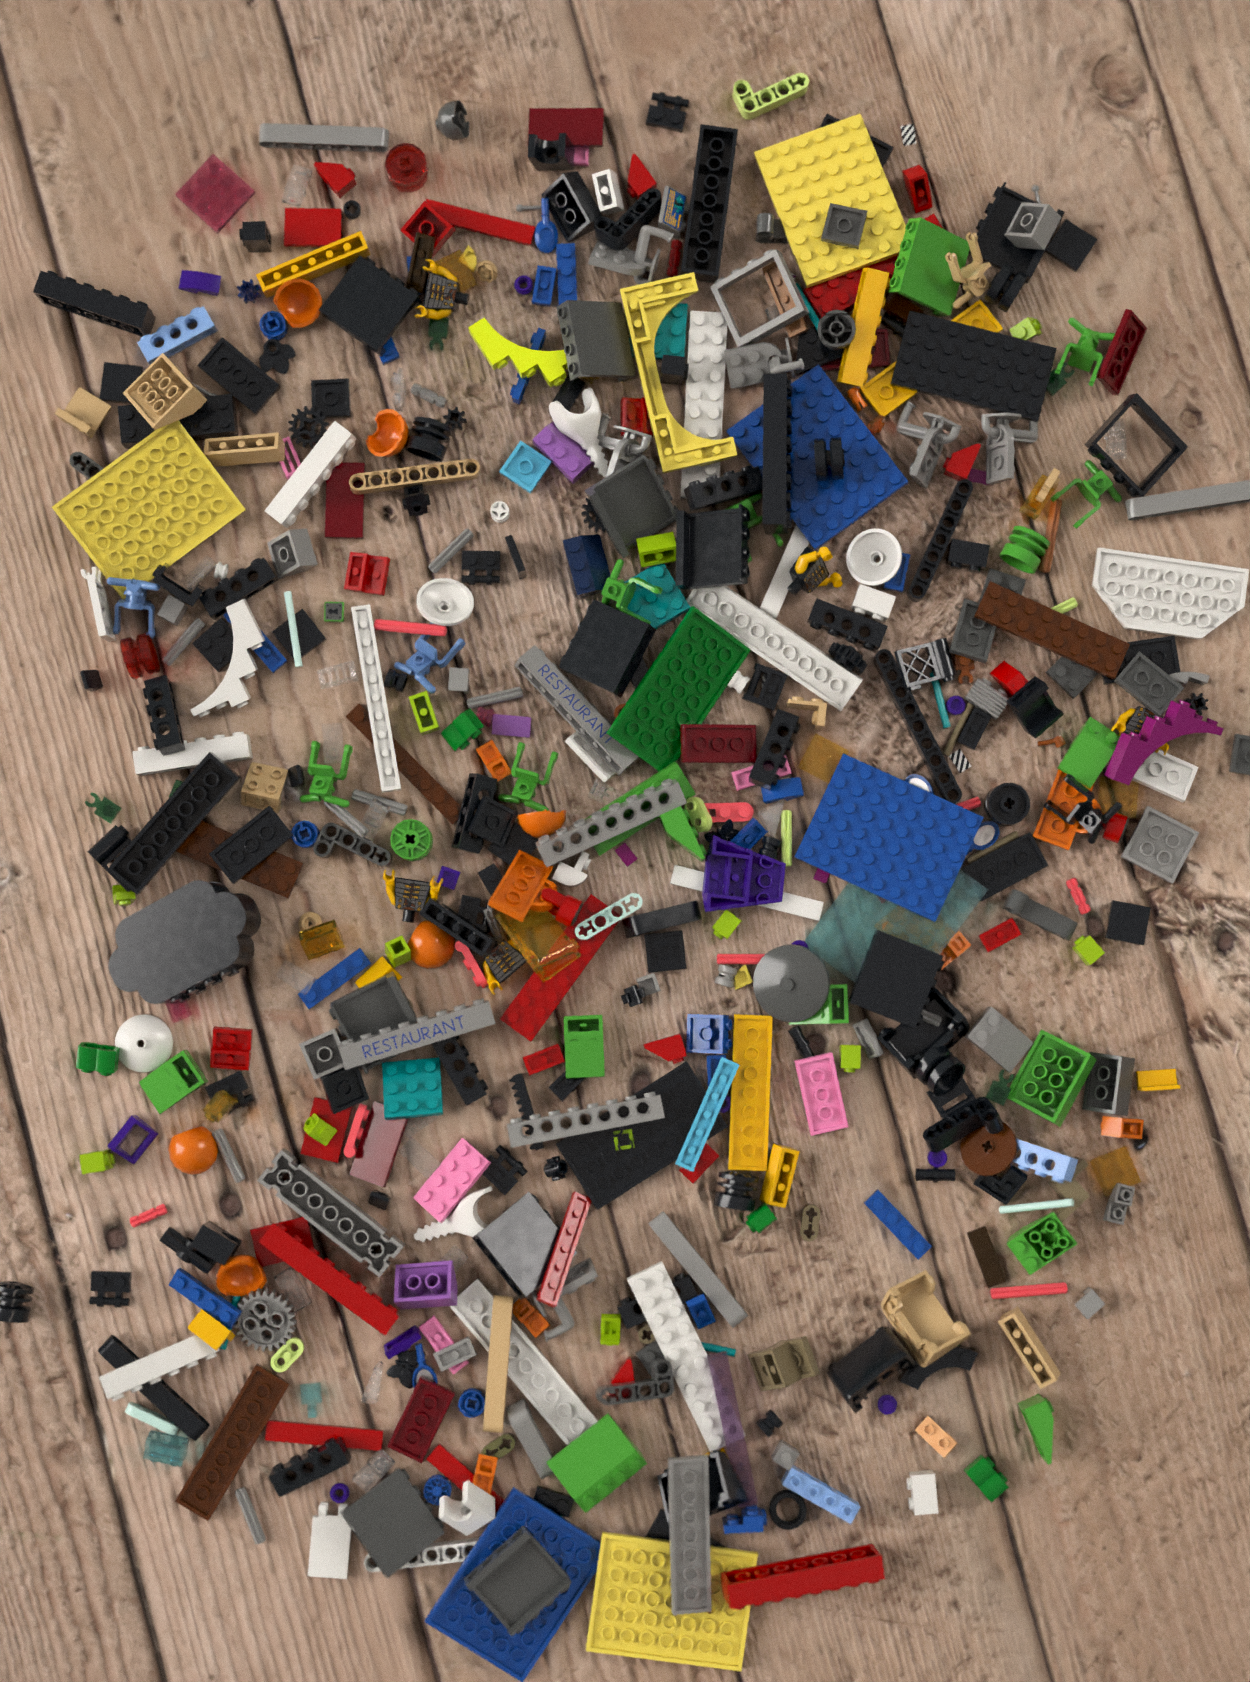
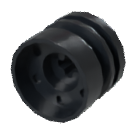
[405,417,453,462]
[714,1170,759,1211]
[0,1281,34,1323]

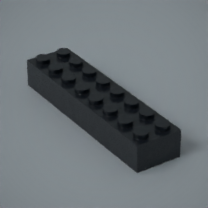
[681,124,738,283]
[763,373,792,534]
[107,752,241,894]

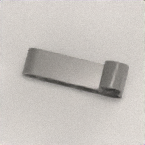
[506,1398,553,1479]

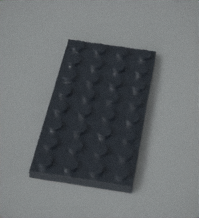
[890,310,1057,422]
[556,1061,728,1210]

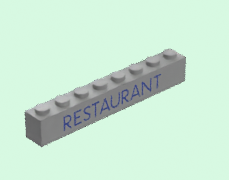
[514,645,638,776]
[338,998,496,1070]

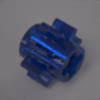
[237,279,261,304]

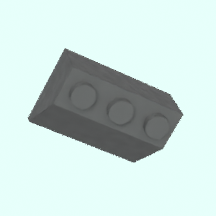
[1082,1052,1135,1116]

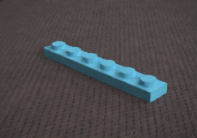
[675,1057,739,1172]

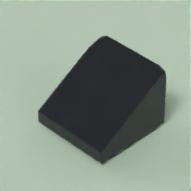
[80,670,103,692]
[288,764,305,787]
[368,1190,391,1210]

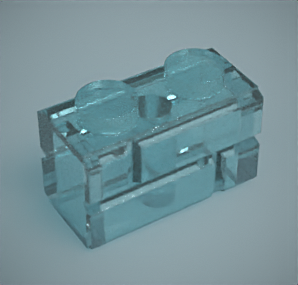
[143,1430,189,1467]

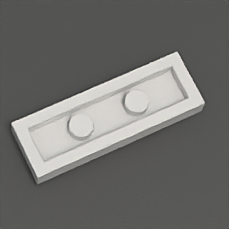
[565,731,616,783]

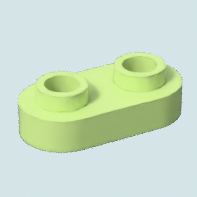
[684,797,712,832]
[270,1337,304,1372]

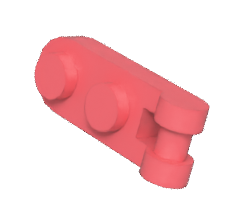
[700,802,754,823]
[455,941,489,989]
[344,1103,370,1158]

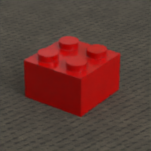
[400,201,457,258]

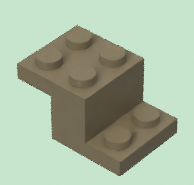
[1048,1157,1090,1222]
[747,1336,820,1391]

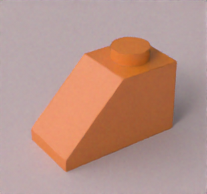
[1101,1116,1144,1139]

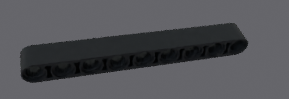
[874,649,962,804]

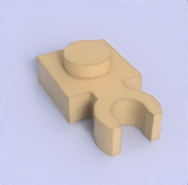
[1035,468,1061,503]

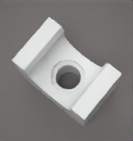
[439,1480,495,1536]

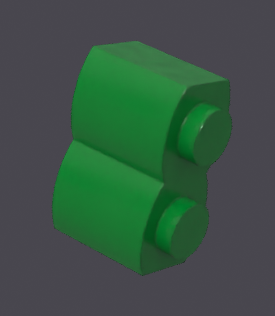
[441,708,484,751]
[76,1042,120,1076]
[746,1203,777,1234]
[964,1455,1009,1503]

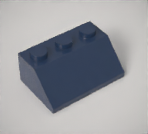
[563,534,611,599]

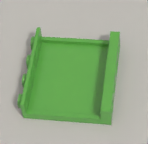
[888,217,970,317]

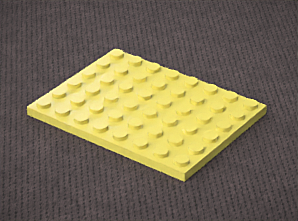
[754,114,906,288]
[52,420,246,599]
[585,1531,758,1671]

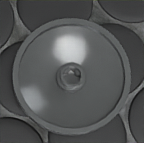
[753,944,830,1022]

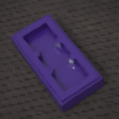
[383,1325,422,1359]

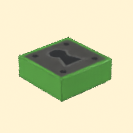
[324,602,344,622]

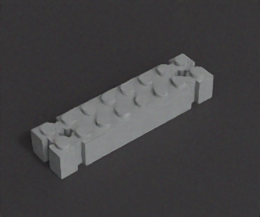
[257,1148,406,1278]

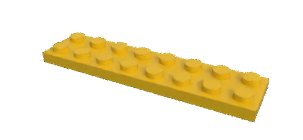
[860,299,1003,419]
[728,1014,773,1171]

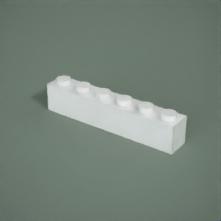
[265,421,357,528]
[132,732,253,776]
[99,1335,219,1401]

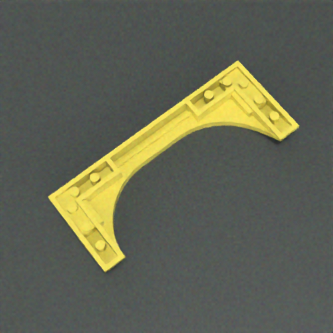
[620,272,737,474]

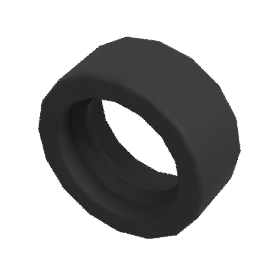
[769,1489,807,1530]

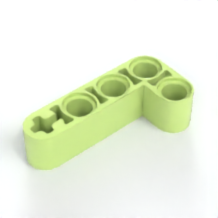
[732,73,809,120]

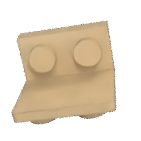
[55,387,111,439]
[786,697,827,731]
[241,762,288,813]

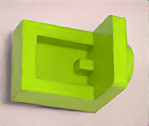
[1009,317,1042,341]
[112,885,136,906]
[303,1113,338,1146]
[600,1314,621,1346]

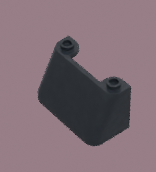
[877,987,970,1079]
[827,1327,918,1414]
[657,1449,748,1523]

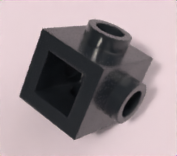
[402,484,431,517]

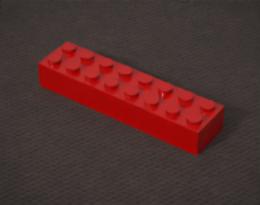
[804,213,943,320]
[500,894,621,1042]
[259,1223,399,1336]
[720,1544,885,1610]

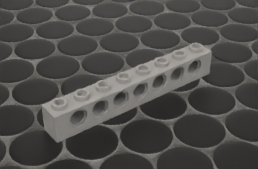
[535,778,687,867]
[507,1091,665,1148]

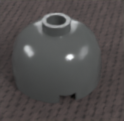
[436,100,470,140]
[817,310,856,350]

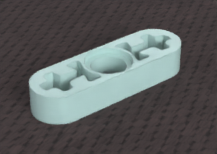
[125,1402,179,1435]

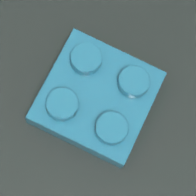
[499,440,552,494]

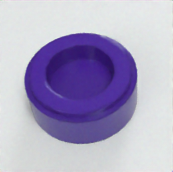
[946,696,966,715]
[927,1150,947,1168]

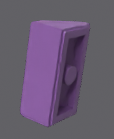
[492,714,531,738]

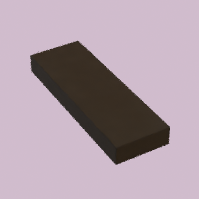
[406,232,436,294]
[966,1226,1006,1288]

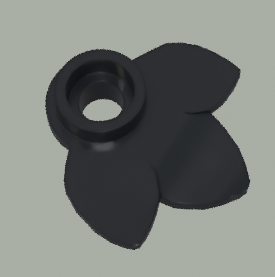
[259,339,296,374]

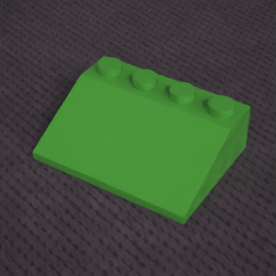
[1005,1029,1097,1127]
[546,1413,647,1513]

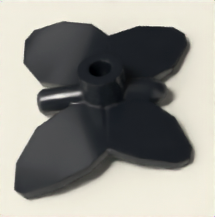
[704,819,740,848]
[387,1350,426,1389]

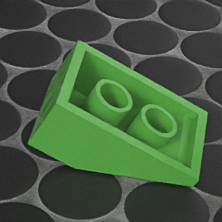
[1058,717,1120,789]
[1018,1394,1054,1465]

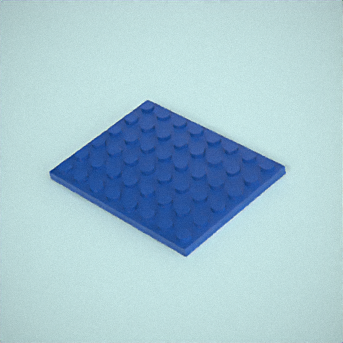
[726,364,908,551]
[794,753,984,922]
[425,1487,601,1682]

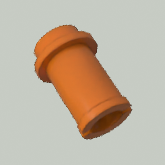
[846,386,868,412]

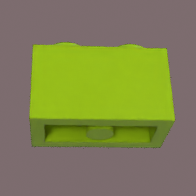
[636,532,676,568]
[409,691,440,736]
[79,1149,116,1174]

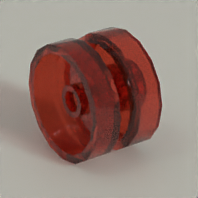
[385,143,429,193]
[120,632,160,680]

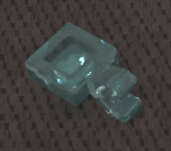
[300,1382,322,1418]

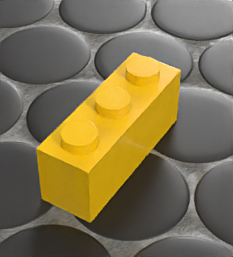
[759,1143,800,1208]

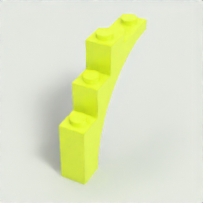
[468,318,568,388]

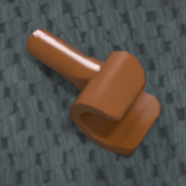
[1037,736,1066,748]

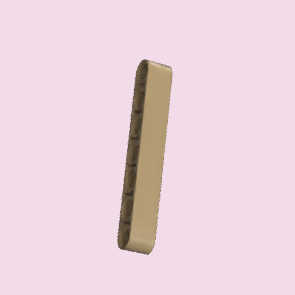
[349,459,480,495]
[483,1295,513,1433]

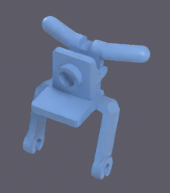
[107,577,160,639]
[394,622,466,694]

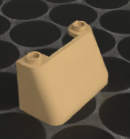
[881,1270,971,1368]

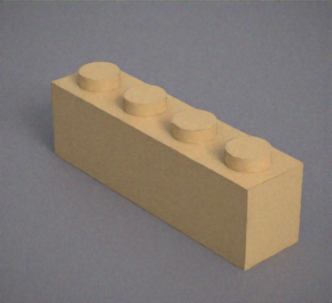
[204,432,285,467]
[998,1306,1060,1389]

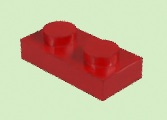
[978,917,1021,953]
[522,1043,565,1076]
[679,1143,719,1184]

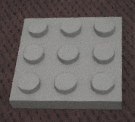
[1120,806,1199,884]

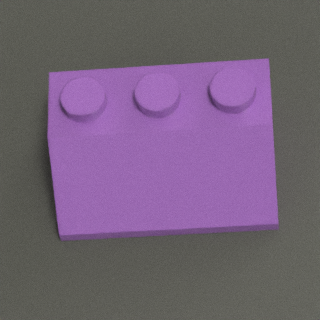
[532,422,594,484]
[394,1260,458,1310]

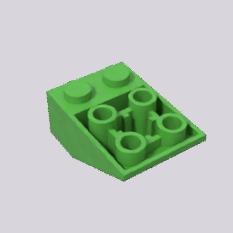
[659,806,707,862]
[789,984,849,1025]
[564,1015,605,1079]
[139,1050,208,1114]
[1006,1212,1077,1275]

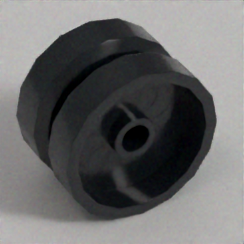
[984,263,1028,313]
[814,437,845,481]
[984,783,1030,826]
[915,1046,965,1096]

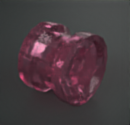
[476,706,494,727]

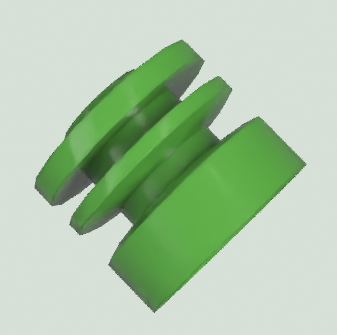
[999,526,1050,574]
[390,819,433,862]

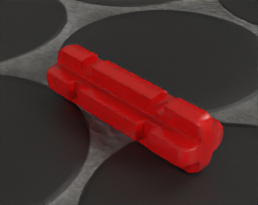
[667,240,682,277]

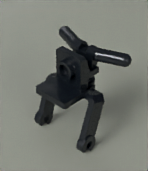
[1044,774,1122,844]

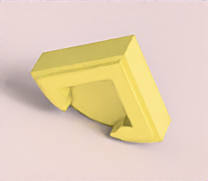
[458,246,477,273]
[734,965,753,990]

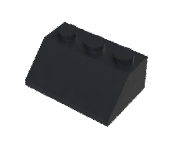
[541,171,603,243]

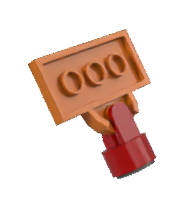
[1033,770,1129,851]
[488,850,583,927]

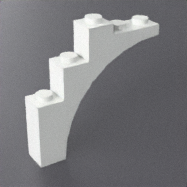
[190,599,265,717]

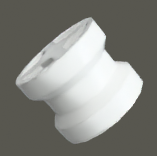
[490,501,510,523]
[727,670,750,694]

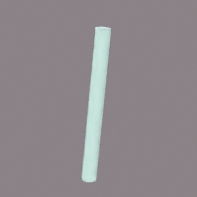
[284,591,303,667]
[999,1198,1074,1214]

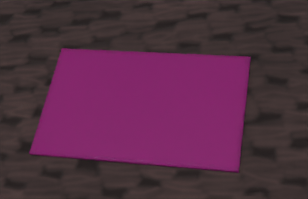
[968,468,988,485]
[614,843,637,867]
[813,868,829,884]

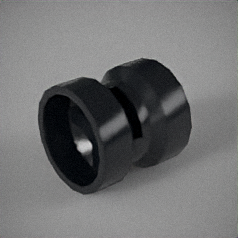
[384,669,408,692]
[759,836,782,860]
[756,1409,783,1437]

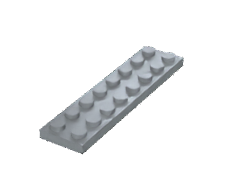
[668,1455,712,1615]

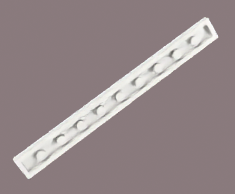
[351,604,401,793]

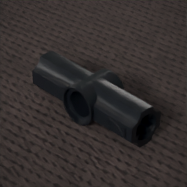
[160,1227,216,1274]

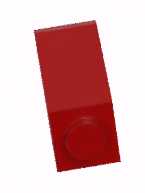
[627,153,657,200]
[313,162,357,199]
[902,164,933,213]
[942,443,981,481]
[989,661,1029,697]
[643,1034,687,1064]
[609,1356,635,1398]

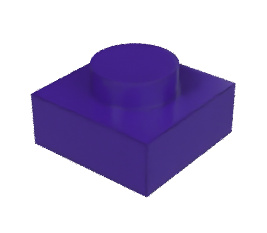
[436,866,461,890]

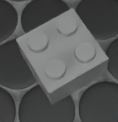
[1005,202,1061,250]
[299,1028,344,1080]

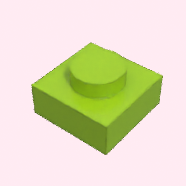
[613,1129,635,1151]

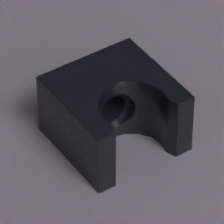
[528,133,575,171]
[190,1221,243,1266]

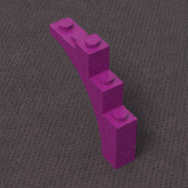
[1104,700,1224,785]

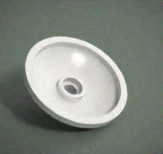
[846,529,902,586]
[416,578,474,626]
[115,1015,173,1072]

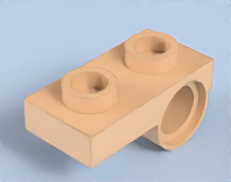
[915,1416,958,1458]

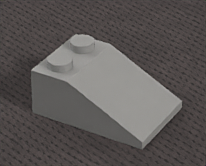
[964,1007,1033,1073]

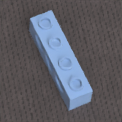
[137,306,217,365]
[1011,1139,1078,1184]
[781,1465,860,1524]

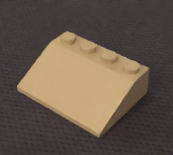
[123,353,207,430]

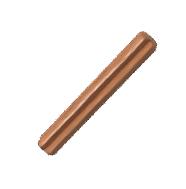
[1039,499,1063,573]

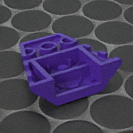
[702,835,786,912]

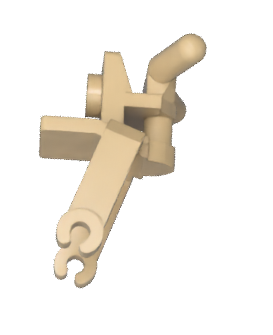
[945,232,991,309]

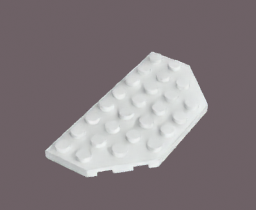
[1092,547,1249,640]

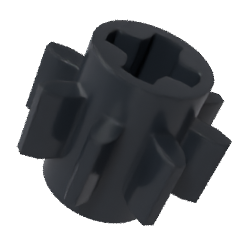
[443,407,467,432]
[1184,693,1209,715]
[621,985,646,1007]
[544,1156,568,1181]

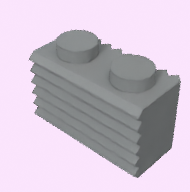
[964,678,1009,720]

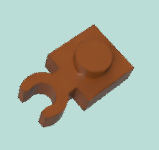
[954,654,975,684]

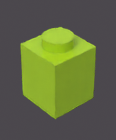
[712,909,741,940]
[385,935,411,968]
[1072,935,1105,966]
[839,1045,861,1072]

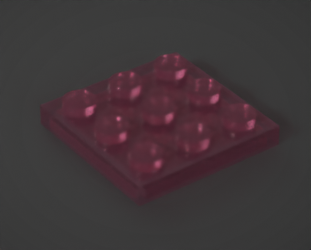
[175,154,255,234]

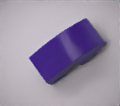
[178,270,221,296]

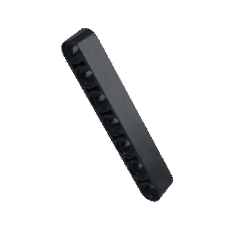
[907,479,973,602]
[98,1335,210,1441]

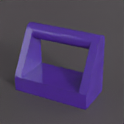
[107,1115,158,1164]

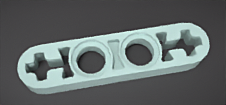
[575,893,643,940]

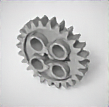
[234,1288,297,1352]

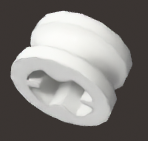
[214,562,229,580]

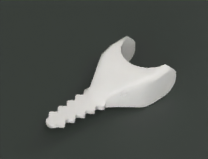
[549,388,609,478]
[414,1186,493,1242]

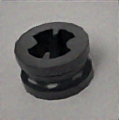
[344,200,361,219]

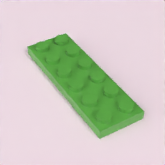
[584,761,696,856]

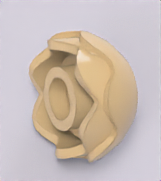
[475,260,498,283]
[298,912,323,936]

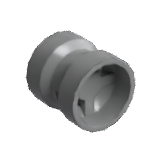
[714,964,738,988]

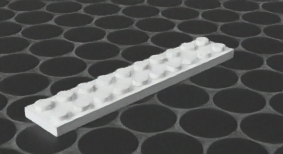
[680,311,727,498]
[686,586,863,711]
[627,1261,746,1451]
[450,1278,599,1445]

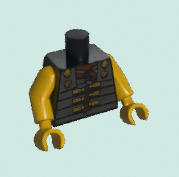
[414,259,469,320]
[788,547,843,595]
[1111,706,1169,755]
[383,870,443,923]
[482,939,539,995]

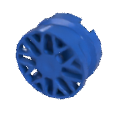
[259,311,288,340]
[291,821,320,848]
[458,1388,485,1418]
[423,1474,452,1505]

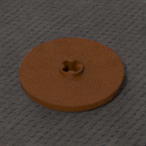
[960,1122,1017,1176]

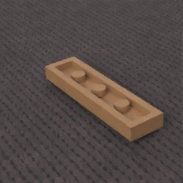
[762,262,808,339]

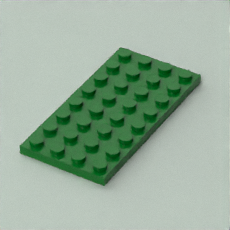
[606,606,751,772]

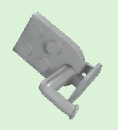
[588,225,674,285]
[724,337,805,389]
[896,400,961,488]
[597,412,652,477]
[981,413,1038,485]
[531,1258,598,1342]

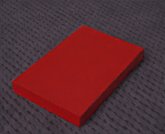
[284,208,342,247]
[300,1097,353,1163]
[250,1217,315,1267]

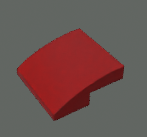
[620,397,654,437]
[344,552,390,596]
[210,1026,253,1071]

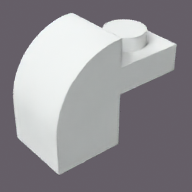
[552,851,591,887]

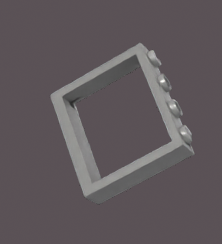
[710,249,809,347]

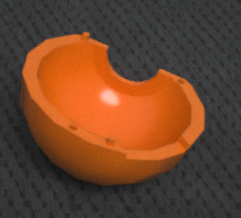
[274,279,322,328]
[366,409,409,457]
[517,809,566,838]
[407,920,455,969]
[168,1126,218,1175]
[217,1254,267,1296]

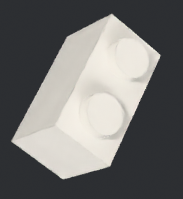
[592,169,624,215]
[851,584,896,622]
[906,1470,938,1515]

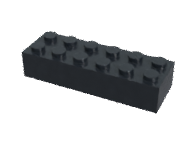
[33,270,156,337]
[118,394,239,449]

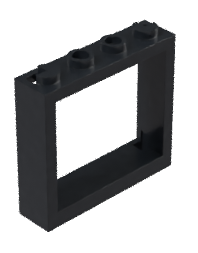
[1084,393,1188,498]

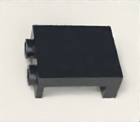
[152,563,205,607]
[1007,676,1064,738]

